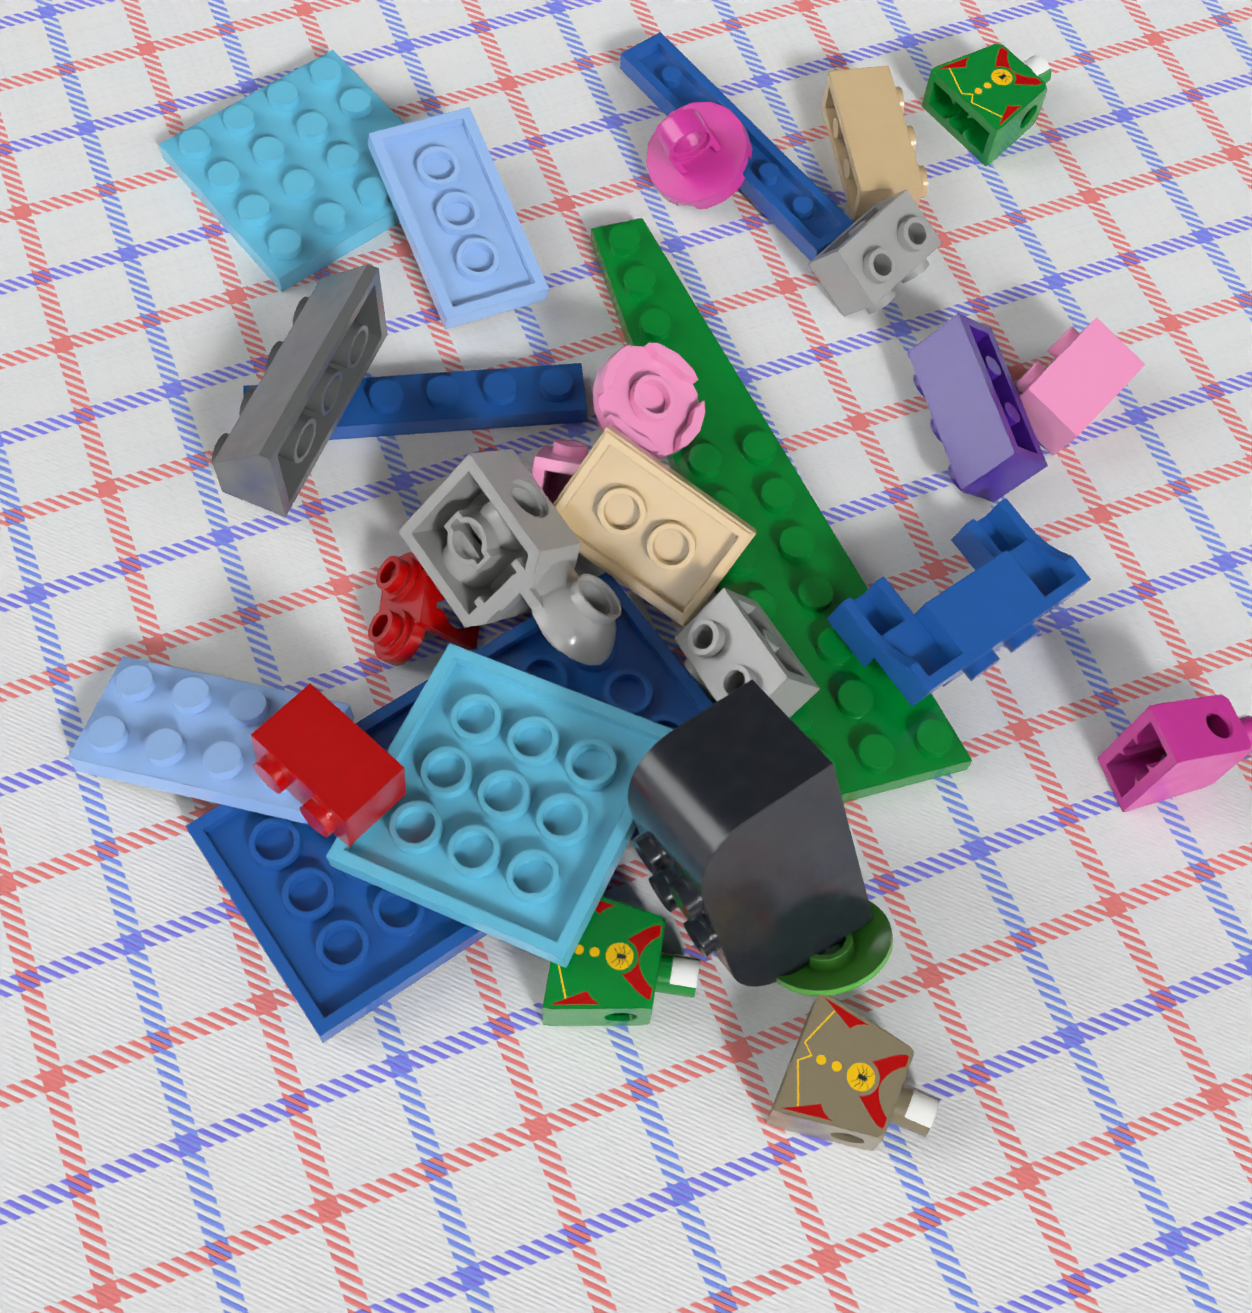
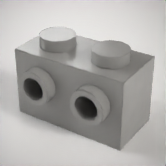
[808,189,942,317]
[674,588,820,718]

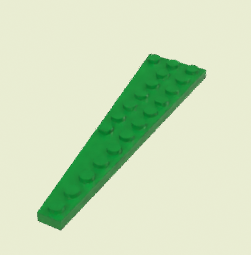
[591,218,972,803]

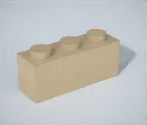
[822,65,928,222]

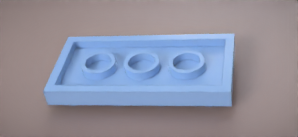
[368,107,549,330]
[68,656,354,824]

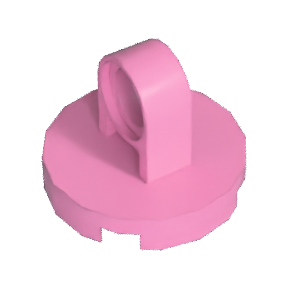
[592,343,705,459]

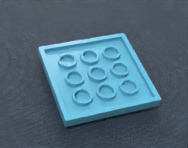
[159,50,405,292]
[326,643,673,968]

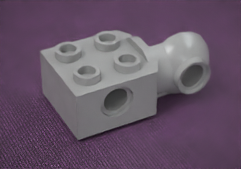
[398,449,622,665]

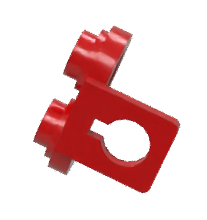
[368,552,479,666]

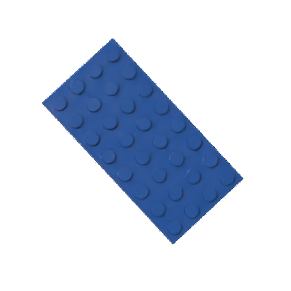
[185,572,713,1043]

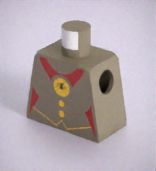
[766,994,940,1151]

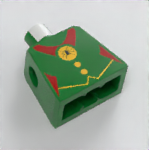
[921,44,1051,167]
[542,896,700,1026]

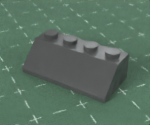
[212,264,388,517]

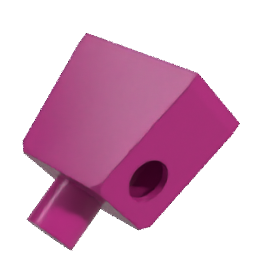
[1097,694,1252,812]

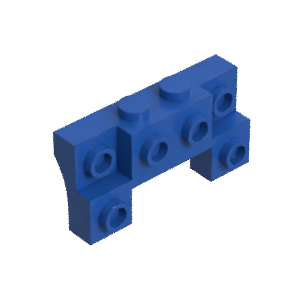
[827,498,1091,707]

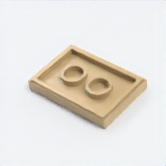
[553,424,757,628]

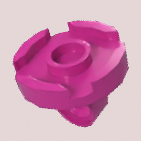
[646,102,752,209]

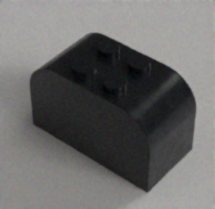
[628,679,873,987]

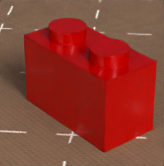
[251,683,406,847]

